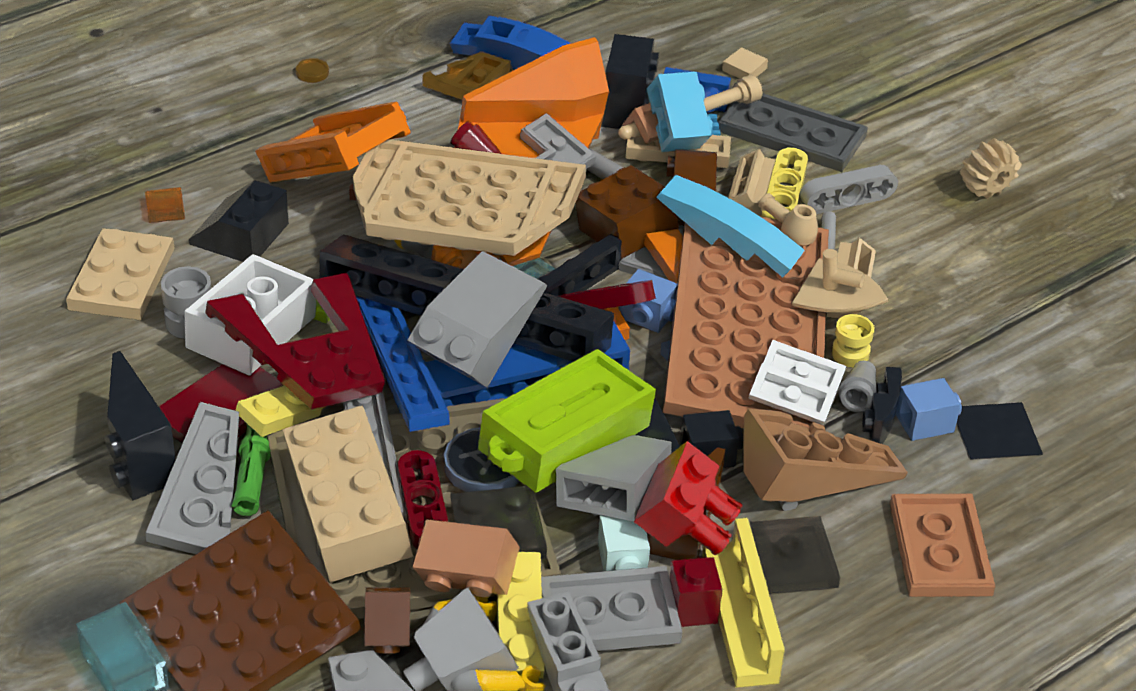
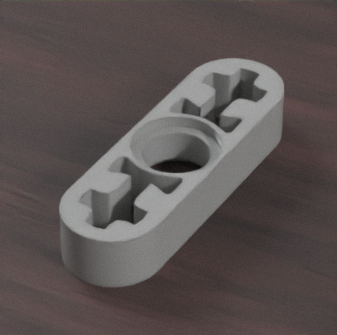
[800,165,898,214]

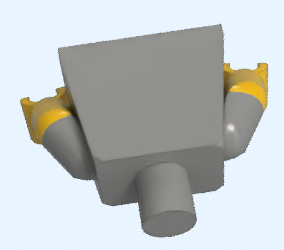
[404,588,546,691]

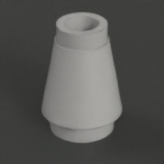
[838,360,877,412]

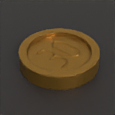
[296,58,329,83]

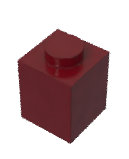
[670,557,723,627]

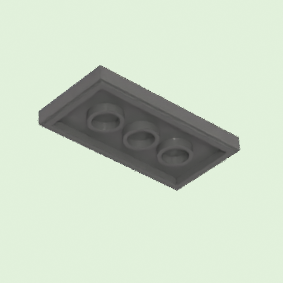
[718,93,868,172]

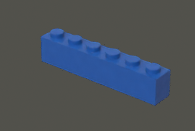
[393,321,630,413]

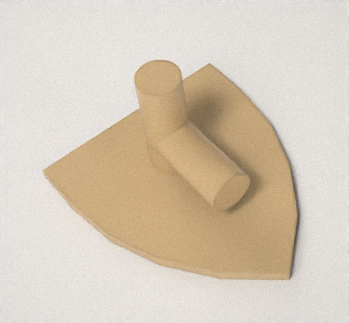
[792,249,888,313]

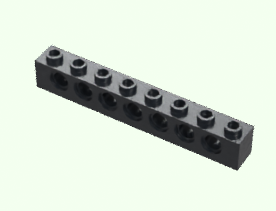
[319,234,614,362]

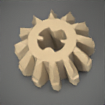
[959,138,1022,199]

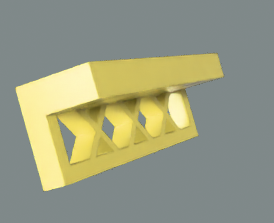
[702,518,785,688]

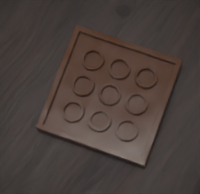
[120,510,361,691]

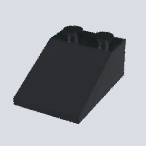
[105,351,176,501]

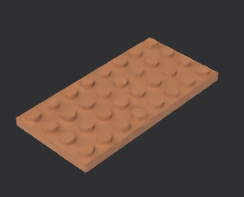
[662,216,829,428]

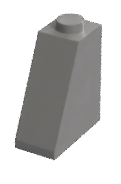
[556,435,672,522]

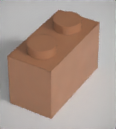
[413,520,520,597]

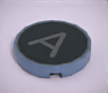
[444,428,519,495]

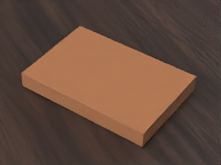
[890,494,995,597]

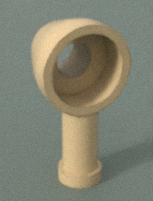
[758,193,818,246]

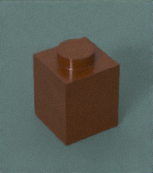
[365,587,410,653]

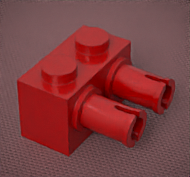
[634,441,743,555]

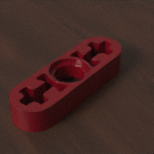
[558,280,656,309]
[398,450,449,550]

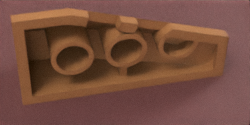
[744,408,908,502]

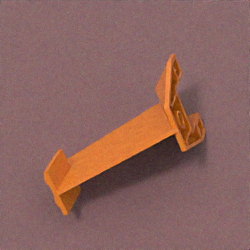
[431,37,609,269]

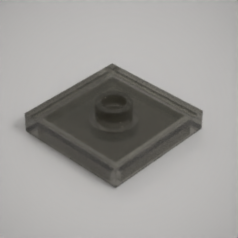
[749,516,840,594]

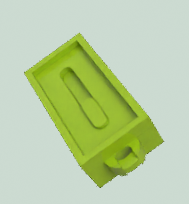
[478,349,656,493]

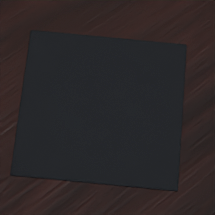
[957,402,1043,459]

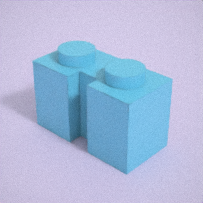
[647,72,712,152]

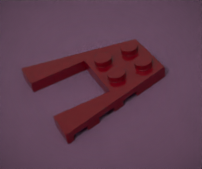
[205,273,385,410]

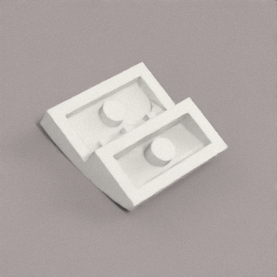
[749,340,846,425]

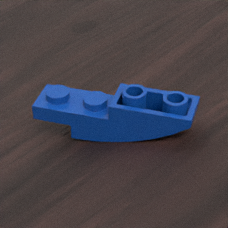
[450,16,571,70]

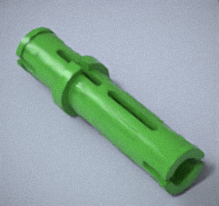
[232,423,270,516]

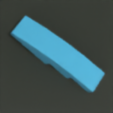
[657,175,805,278]

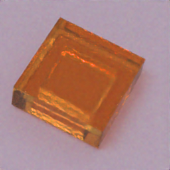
[145,187,185,223]

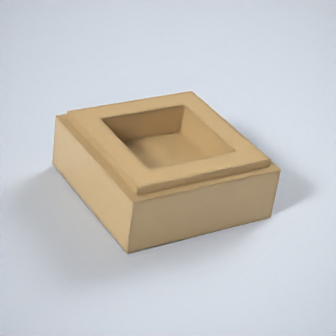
[722,47,768,79]

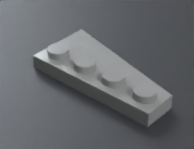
[146,402,239,554]

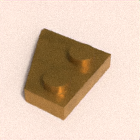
[422,52,510,100]

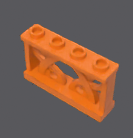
[255,101,411,182]

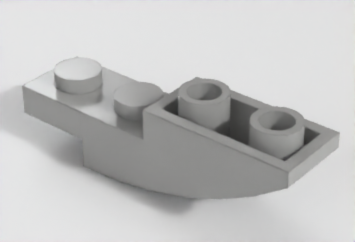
[527,591,610,691]

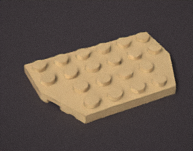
[353,139,586,256]

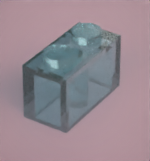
[76,602,172,691]

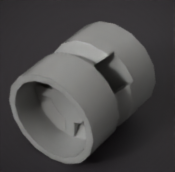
[161,266,211,339]

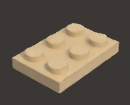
[66,228,174,320]

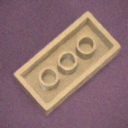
[283,405,413,582]

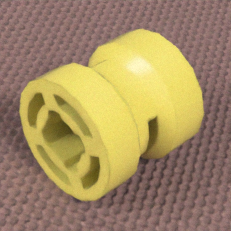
[832,314,874,368]

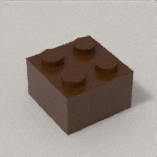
[575,165,679,259]

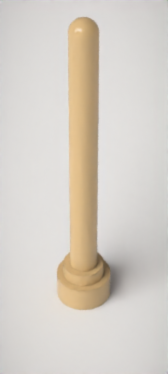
[618,75,762,140]

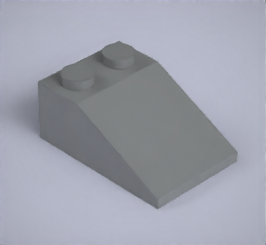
[407,251,547,388]

